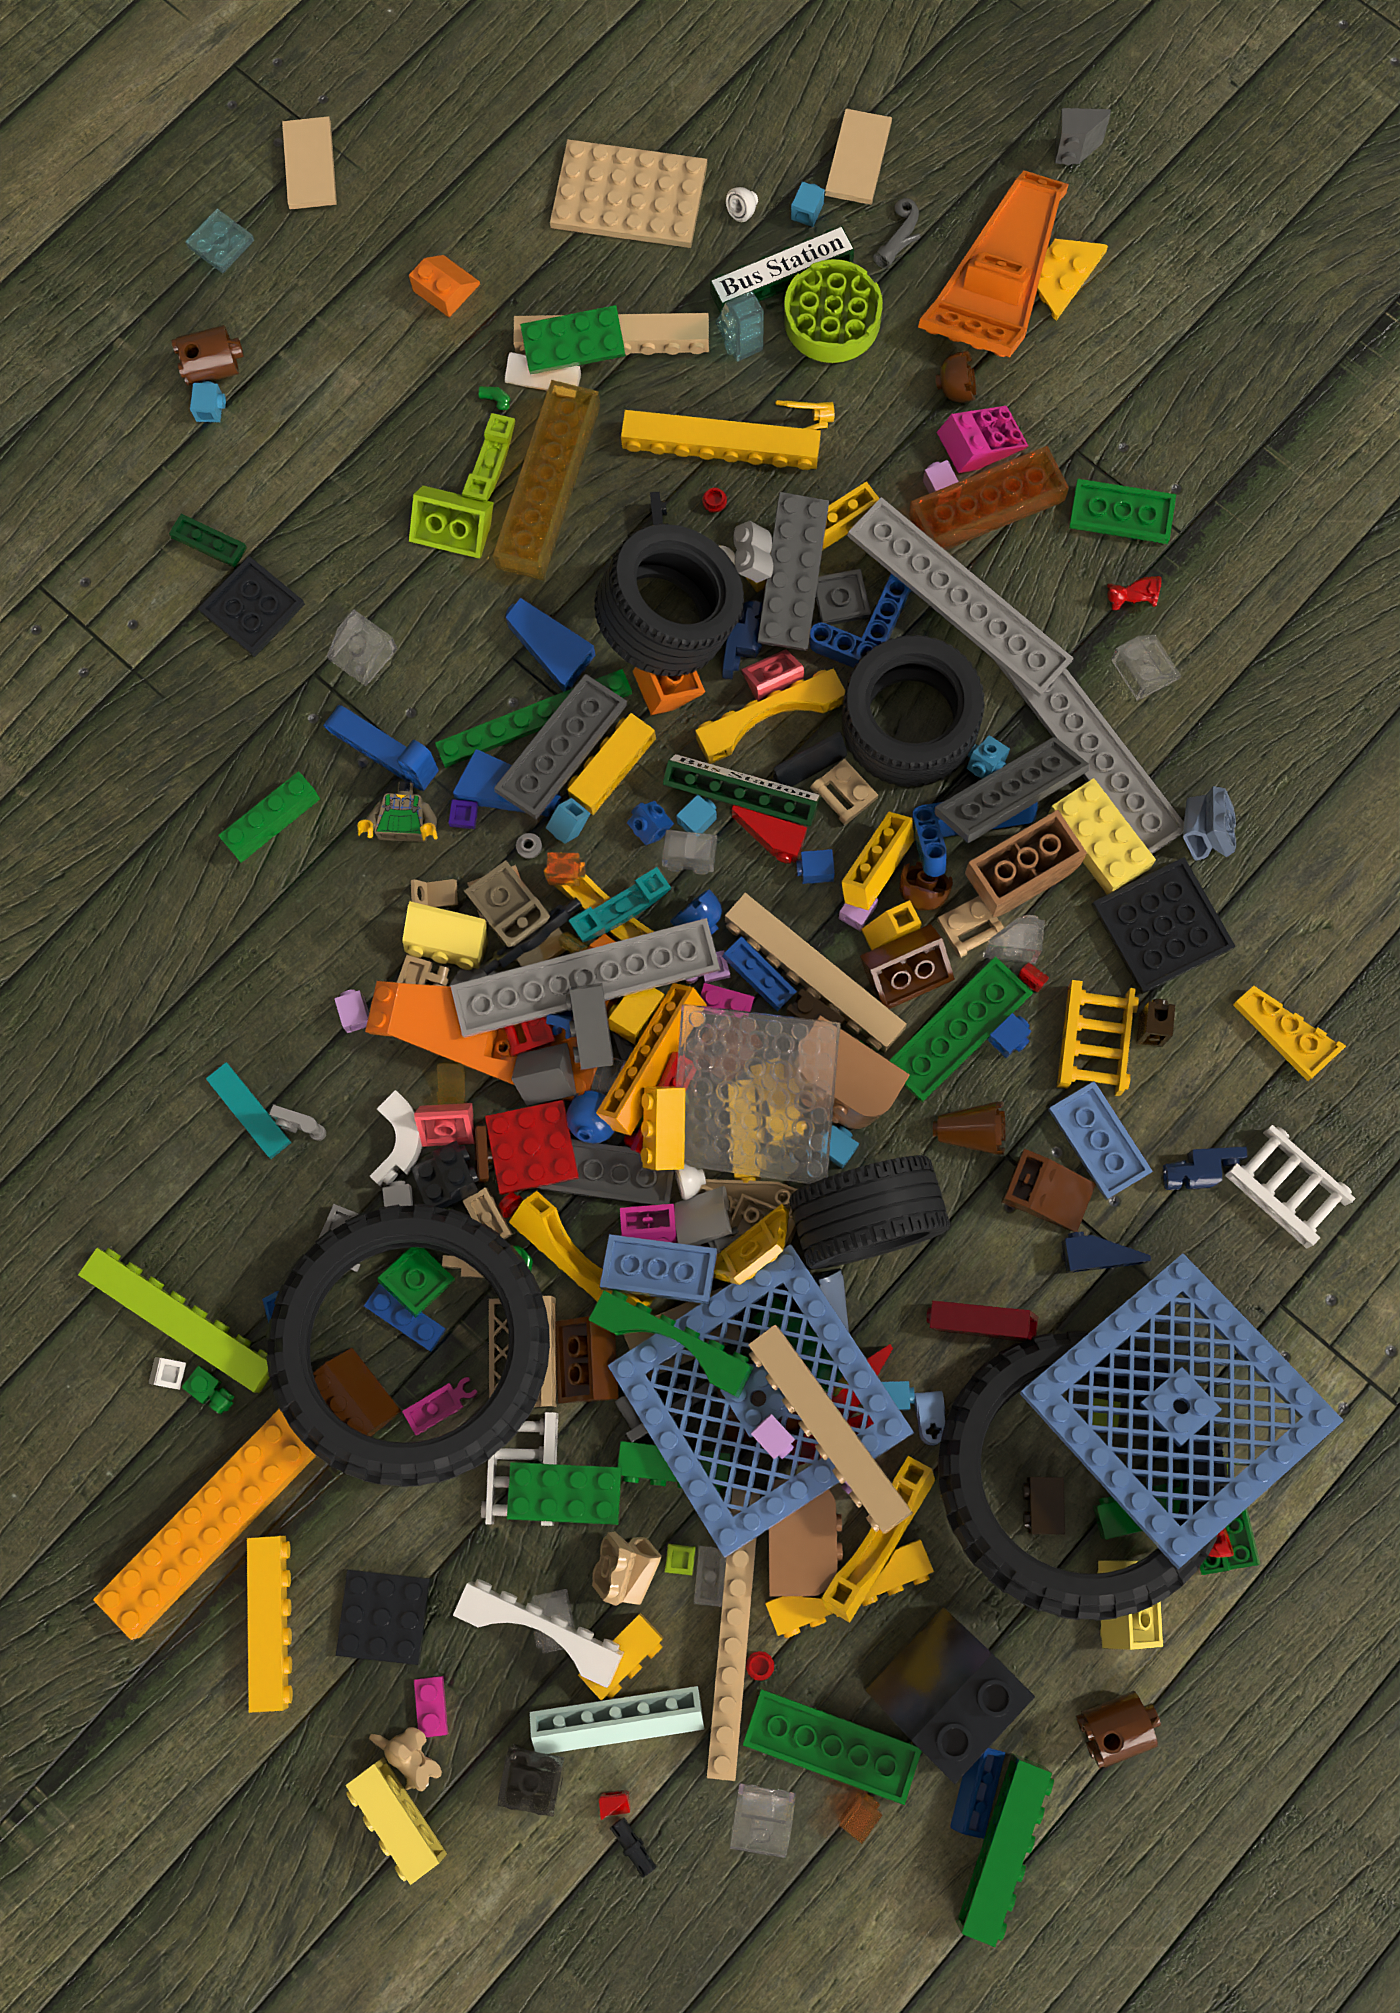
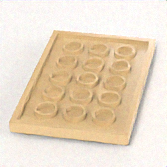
[550,139,707,248]

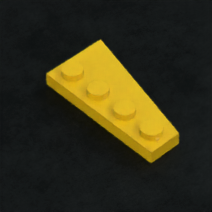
[1233,986,1346,1081]

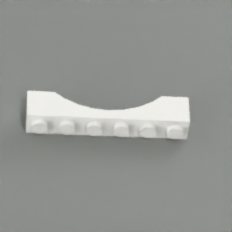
[453,1579,624,1688]

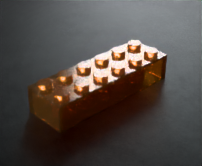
[909,446,1069,550]

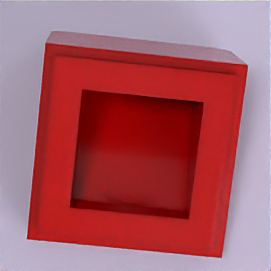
[1017,963,1049,992]

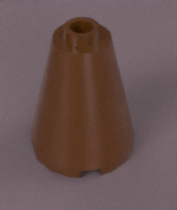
[933,1101,1006,1155]

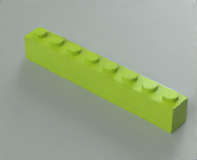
[78,1248,270,1393]

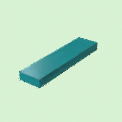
[206,1062,292,1159]

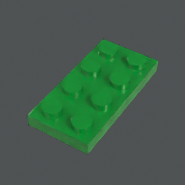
[520,305,626,375]
[1069,479,1176,544]
[507,1462,622,1525]

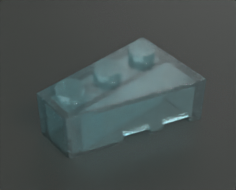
[716,291,763,362]

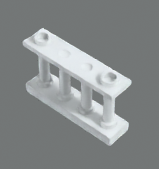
[1225,1125,1356,1249]
[481,1412,558,1526]

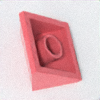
[741,649,804,702]
[414,1103,474,1147]

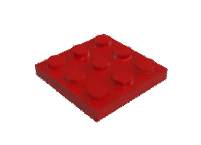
[485,1100,579,1195]

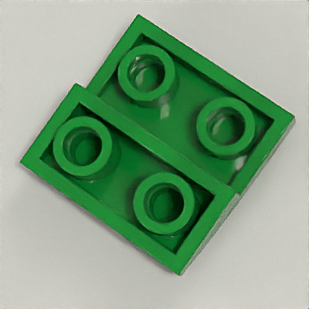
[1200,1508,1260,1575]

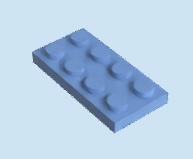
[1048,1081,1153,1200]
[600,1234,717,1304]

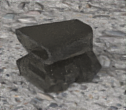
[498,1744,565,1817]

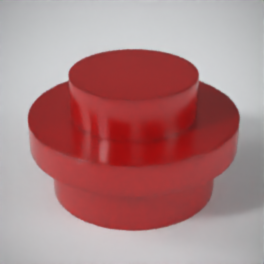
[702,488,727,513]
[498,1193,524,1218]
[746,1651,774,1681]

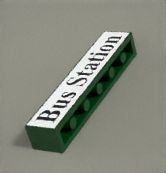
[710,226,854,317]
[663,754,821,826]

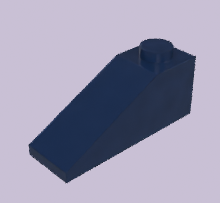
[1061,1232,1151,1273]

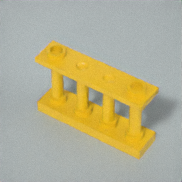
[1057,980,1139,1096]

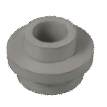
[516,833,542,859]

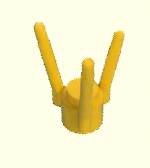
[775,400,834,430]

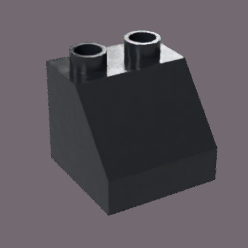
[863,1605,1035,1784]

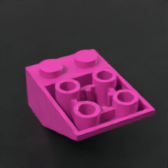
[937,406,1028,473]
[620,1204,677,1243]

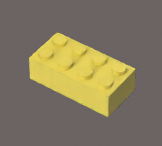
[1048,778,1156,895]
[346,1757,447,1885]

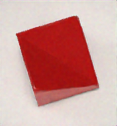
[599,1790,630,1820]

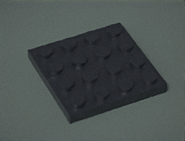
[1091,857,1236,994]

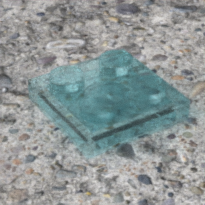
[185,209,254,274]

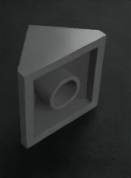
[511,1043,577,1106]

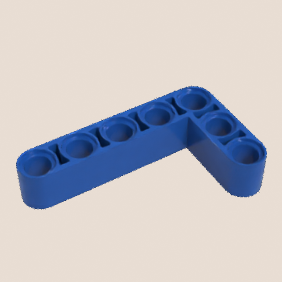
[809,573,911,668]
[323,705,439,791]
[913,802,1038,877]

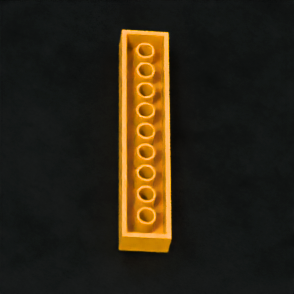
[93,1408,316,1640]

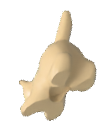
[369,1727,442,1791]

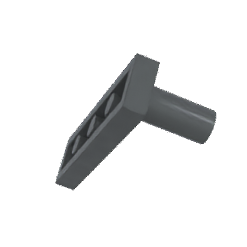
[615,1381,720,1443]

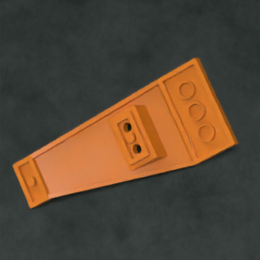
[918,171,1069,357]

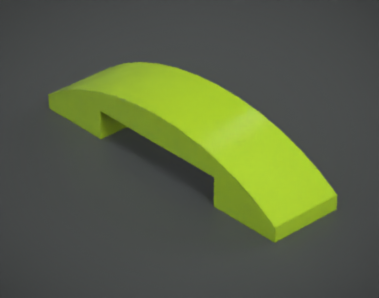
[462,413,515,502]

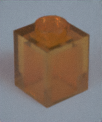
[546,852,585,886]
[838,1793,882,1844]

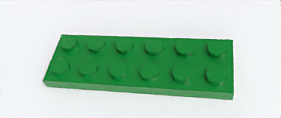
[889,956,1034,1103]
[743,1689,921,1805]

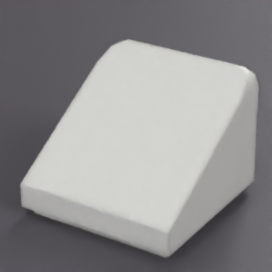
[149,1357,186,1390]

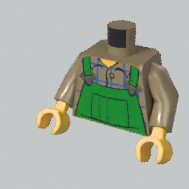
[357,781,438,842]

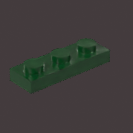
[169,514,247,568]

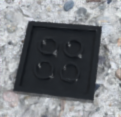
[198,556,305,658]
[335,1569,431,1665]

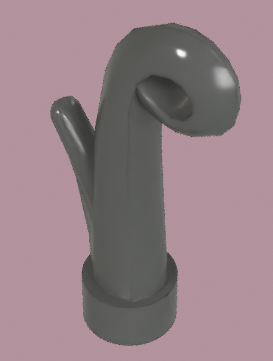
[873,198,921,269]

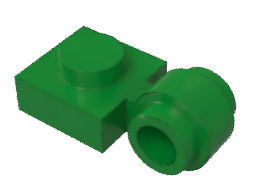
[181,1365,235,1415]

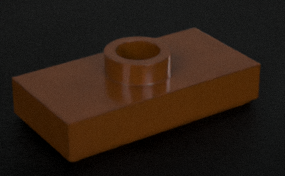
[474,1126,493,1183]

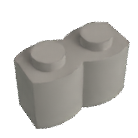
[734,521,773,583]

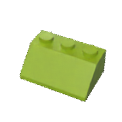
[409,486,494,559]

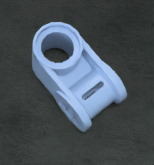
[915,1391,945,1446]

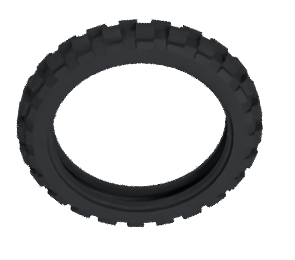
[266,1204,550,1487]
[938,1331,1228,1621]

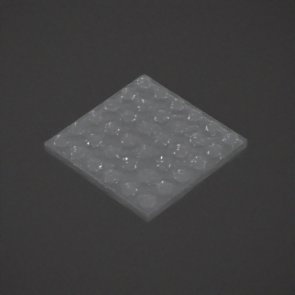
[676,1004,840,1184]

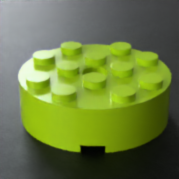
[784,259,883,363]

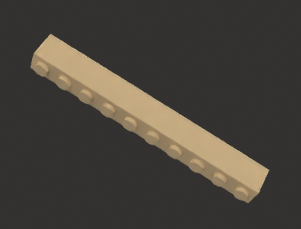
[707,1488,761,1781]

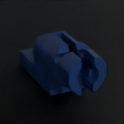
[723,601,762,680]
[1163,1147,1248,1190]

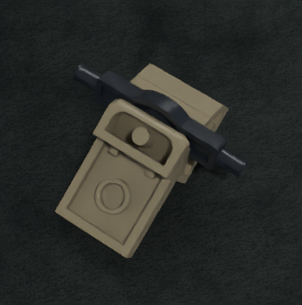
[464,860,582,976]

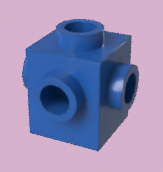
[627,801,674,845]

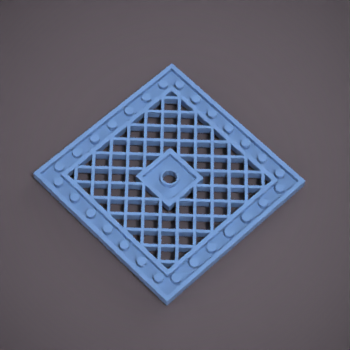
[608,1244,914,1557]
[1020,1254,1344,1569]

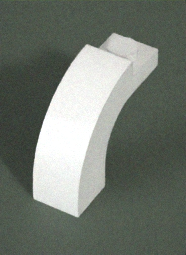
[370,1090,422,1187]

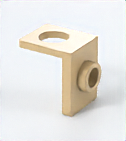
[411,879,458,908]

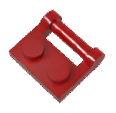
[504,1016,556,1057]

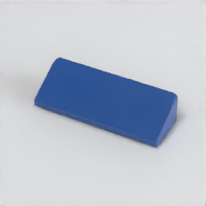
[950,1747,1005,1839]

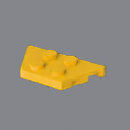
[1037,239,1108,321]
[713,1203,789,1285]

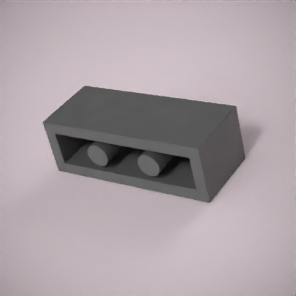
[566,983,614,1070]

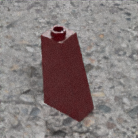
[927,1300,1038,1342]

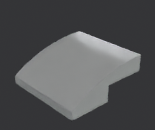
[675,1186,732,1246]

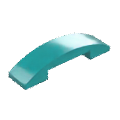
[569,867,671,942]

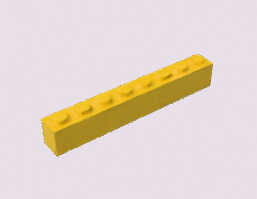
[621,410,821,470]

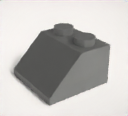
[1055,108,1111,165]

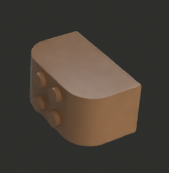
[965,810,1087,918]
[784,1015,910,1129]
[768,1480,843,1596]

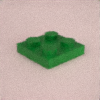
[378,1247,455,1318]

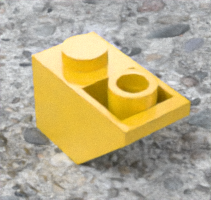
[861,900,921,950]

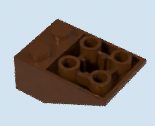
[1001,1149,1096,1232]

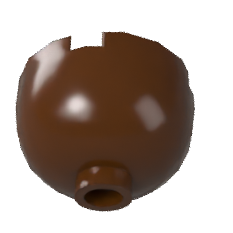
[936,350,976,403]
[899,861,953,911]

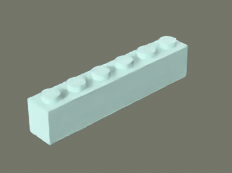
[530,1686,704,1756]

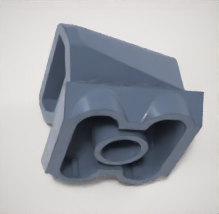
[1183,786,1236,860]

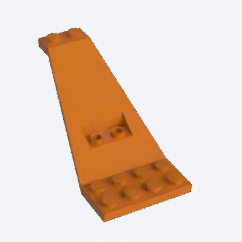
[365,981,613,1101]

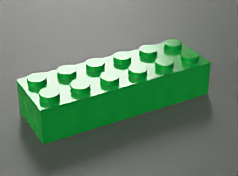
[956,1753,1054,1947]

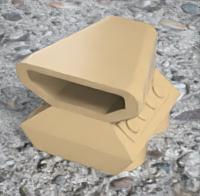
[592,1531,661,1606]

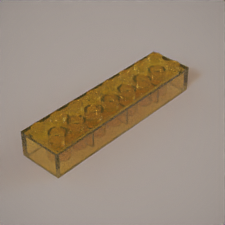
[493,380,600,581]

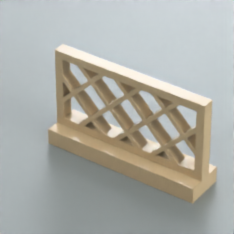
[489,1296,557,1407]

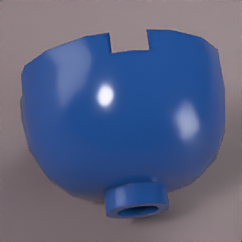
[670,889,722,935]
[566,1091,615,1144]

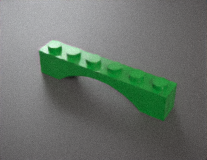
[589,1290,754,1398]

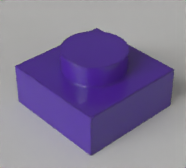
[448,799,479,829]

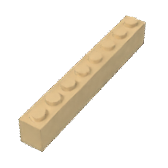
[514,313,709,355]
[725,893,907,1053]
[748,1325,913,1534]

